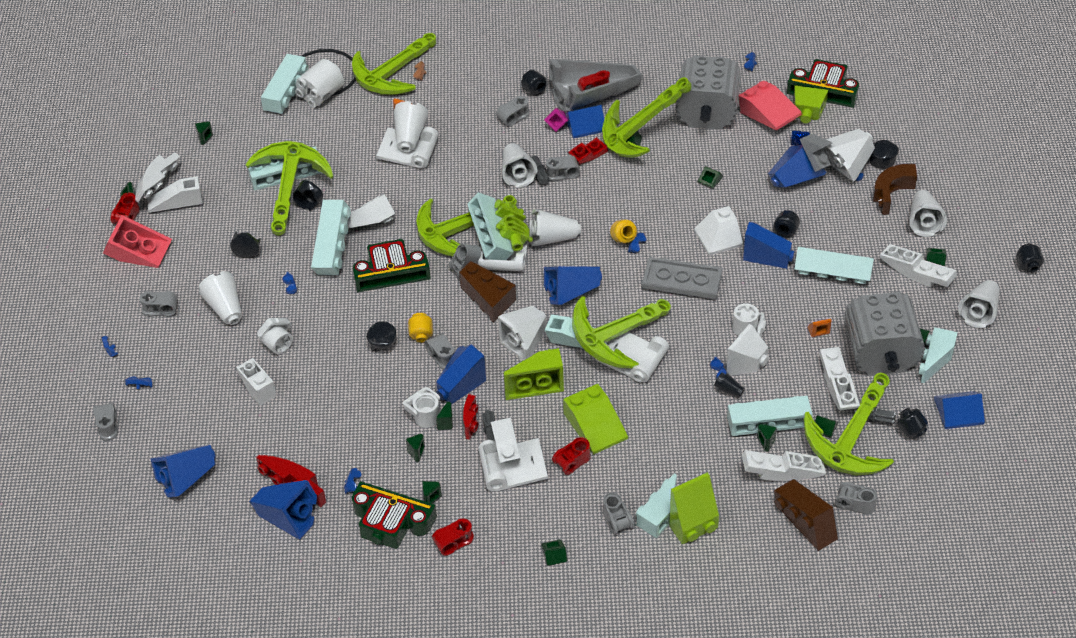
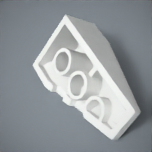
[347,194,395,228]

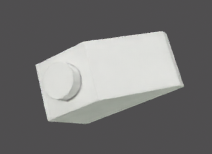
[491,417,520,463]

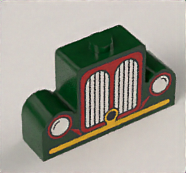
[787,59,859,108]
[353,239,431,293]
[352,481,437,549]

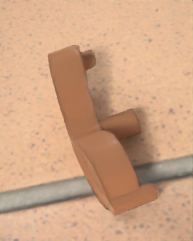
[413,61,426,80]

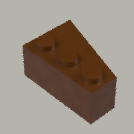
[459,261,516,323]
[774,479,838,551]

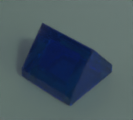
[791,130,810,146]

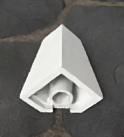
[823,129,875,181]
[498,306,547,361]

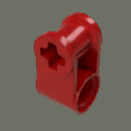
[577,70,610,92]
[111,193,140,224]
[552,437,591,475]
[432,518,474,556]

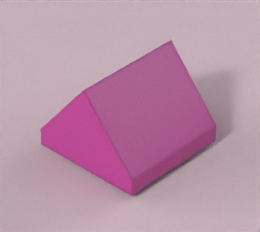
[544,108,568,132]

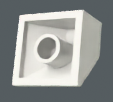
[694,206,743,256]
[726,324,769,376]

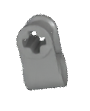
[496,96,530,126]
[546,155,581,181]
[449,244,481,279]
[139,291,177,317]
[425,333,454,370]
[93,403,118,441]
[835,482,877,515]
[603,492,634,535]

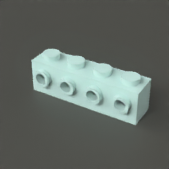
[261,54,309,114]
[248,146,322,191]
[467,192,514,260]
[311,200,351,275]
[794,247,874,284]
[727,396,813,436]

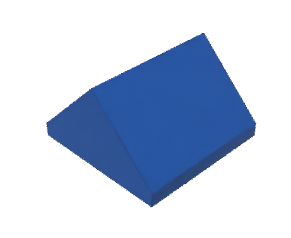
[565,105,604,139]
[934,391,985,429]

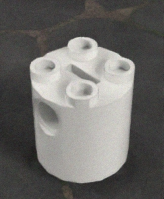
[295,59,344,108]

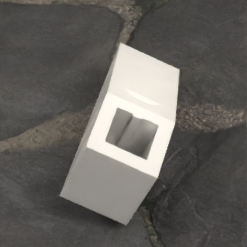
[147,176,203,213]

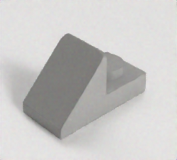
[800,133,833,172]

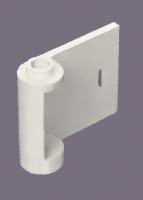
[376,127,439,168]
[476,229,530,272]
[595,332,669,383]
[478,438,548,491]

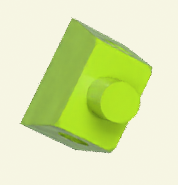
[794,86,828,124]

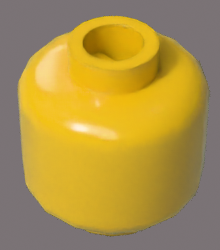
[610,219,637,243]
[408,313,433,343]

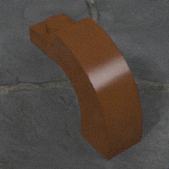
[873,164,917,215]

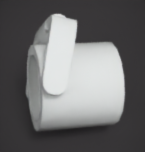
[732,303,766,337]
[257,318,293,355]
[403,387,440,428]

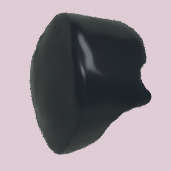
[869,140,899,169]
[293,180,323,211]
[230,231,261,258]
[366,321,397,352]

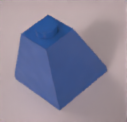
[768,145,827,188]
[743,222,795,269]
[544,266,602,305]
[436,344,486,404]
[150,445,215,497]
[249,480,317,539]

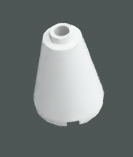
[393,101,428,152]
[502,143,538,188]
[909,190,947,237]
[529,209,581,246]
[199,271,242,325]
[958,280,1000,328]

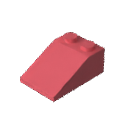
[739,80,802,131]
[103,215,172,268]

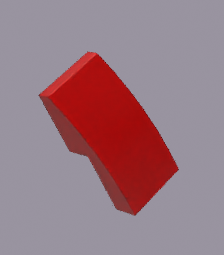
[568,137,608,164]
[463,394,479,440]

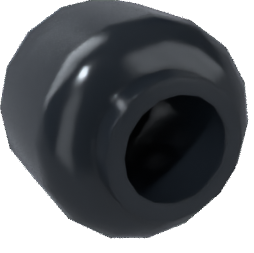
[521,70,546,95]
[774,210,800,237]
[1016,243,1044,272]
[897,407,928,439]

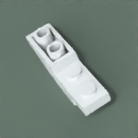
[135,152,180,202]
[880,244,957,287]
[819,347,860,411]
[742,450,826,481]

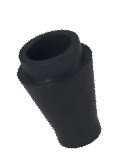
[714,372,745,398]

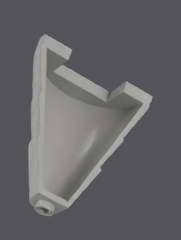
[549,59,642,111]

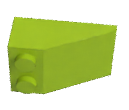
[503,348,564,400]
[563,383,628,455]
[669,472,719,545]

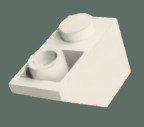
[236,358,277,406]

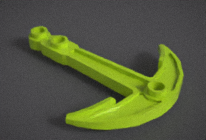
[352,33,436,94]
[602,77,692,158]
[245,141,333,236]
[416,195,517,256]
[572,296,671,368]
[804,373,894,476]

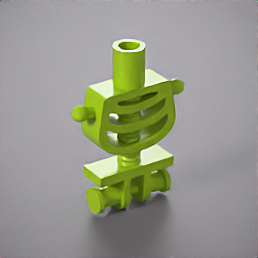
[495,199,533,251]

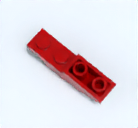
[256,455,326,508]

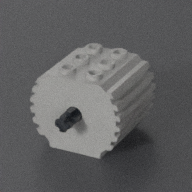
[676,56,741,130]
[844,292,925,376]

